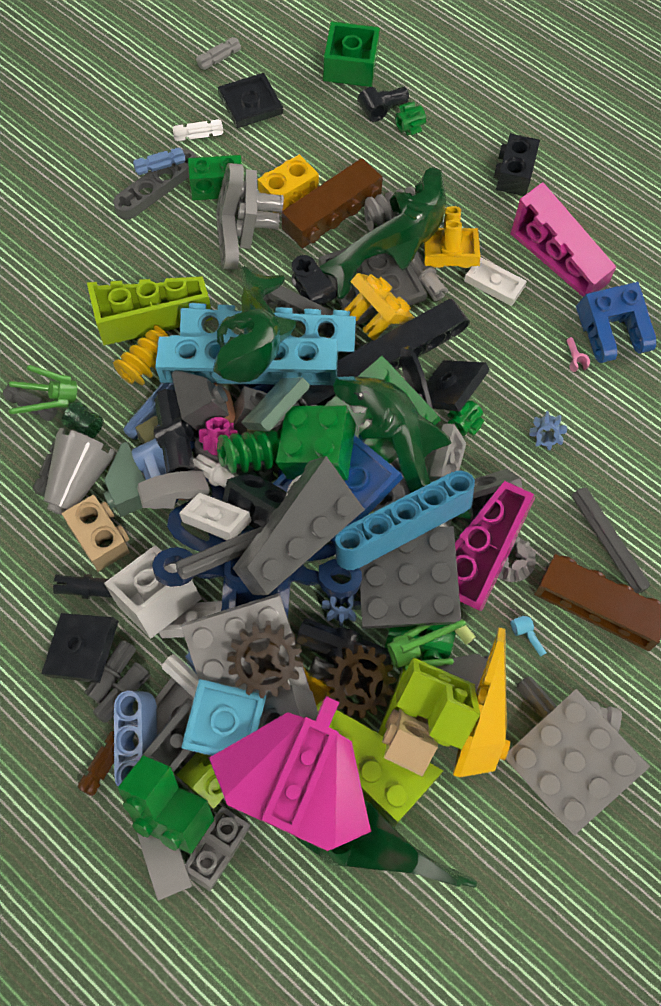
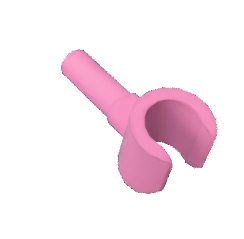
[567,337,590,372]

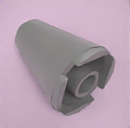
[43,428,116,515]

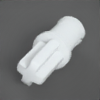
[193,454,239,488]

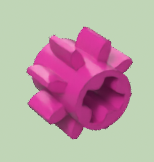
[199,417,238,456]

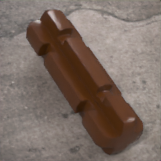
[77,731,114,796]

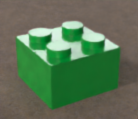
[323,21,380,87]
[276,406,356,480]

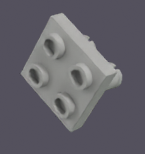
[235,169,284,249]

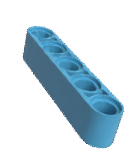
[335,471,475,570]

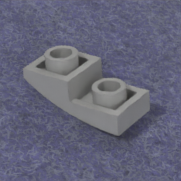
[137,471,209,509]
[185,807,250,892]
[137,833,192,901]

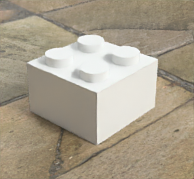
[104,545,202,639]

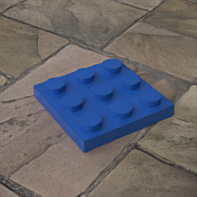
[273,435,403,545]

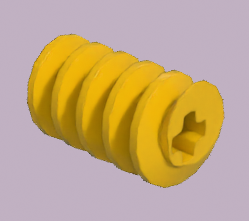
[113,325,169,386]

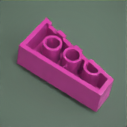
[510,182,616,297]
[455,481,535,611]

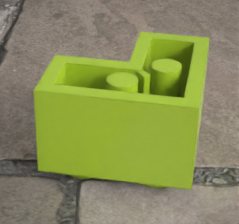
[396,657,480,750]

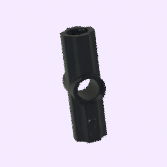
[154,389,195,474]
[295,618,392,668]

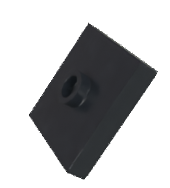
[218,73,283,129]
[426,360,490,411]
[41,613,119,683]

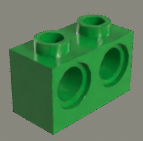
[188,155,242,201]

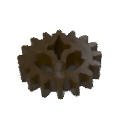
[227,621,303,698]
[323,644,396,718]

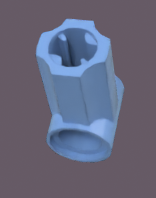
[132,438,166,480]

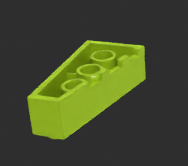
[87,276,213,346]
[316,701,444,827]

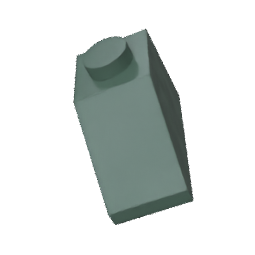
[103,441,145,517]

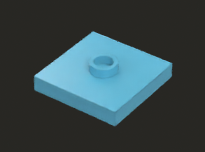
[181,679,267,756]

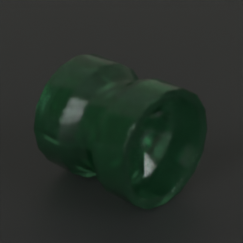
[61,401,104,439]

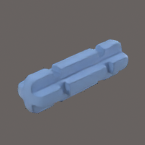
[133,148,185,175]

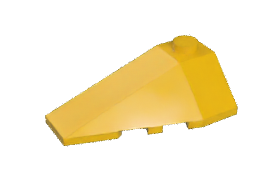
[453,627,510,778]

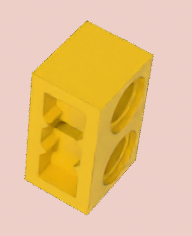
[257,154,319,215]

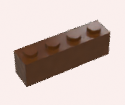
[281,158,383,249]
[534,554,661,651]

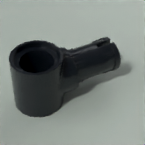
[357,86,409,122]

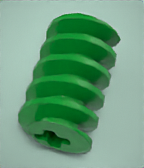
[217,429,282,474]

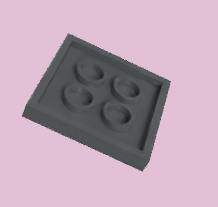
[318,247,427,325]
[360,526,461,629]

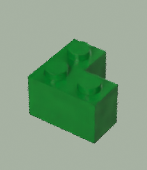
[117,755,214,854]

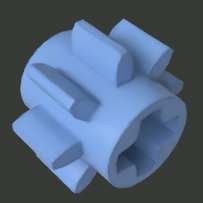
[529,411,567,450]
[322,593,361,626]

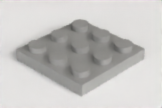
[181,593,310,700]
[506,689,650,836]

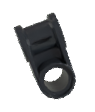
[292,255,337,306]

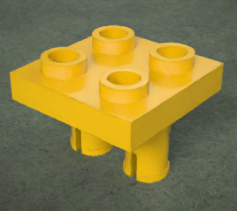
[424,206,480,268]
[344,273,415,340]

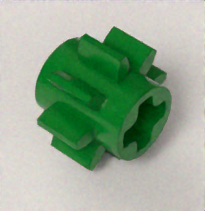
[395,102,426,136]
[447,400,484,436]

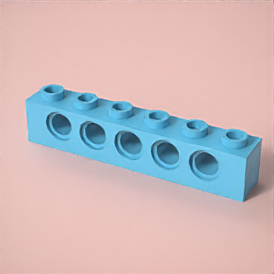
[180,303,356,353]
[155,335,338,385]

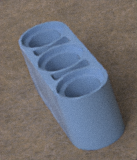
[114,691,157,786]

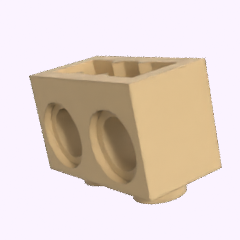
[61,494,130,572]
[382,709,438,776]

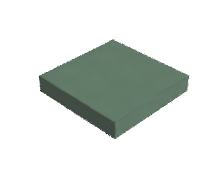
[241,377,310,431]

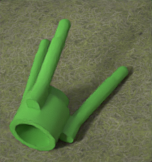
[9,365,77,414]
[387,620,466,672]

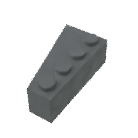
[233,456,364,595]

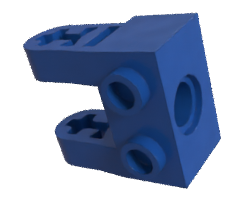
[576,282,656,363]

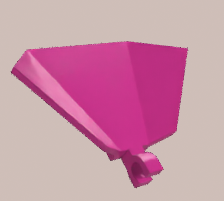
[209,696,371,851]

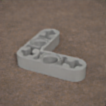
[216,163,244,269]

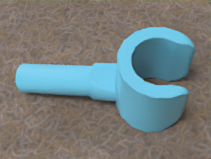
[510,616,547,657]

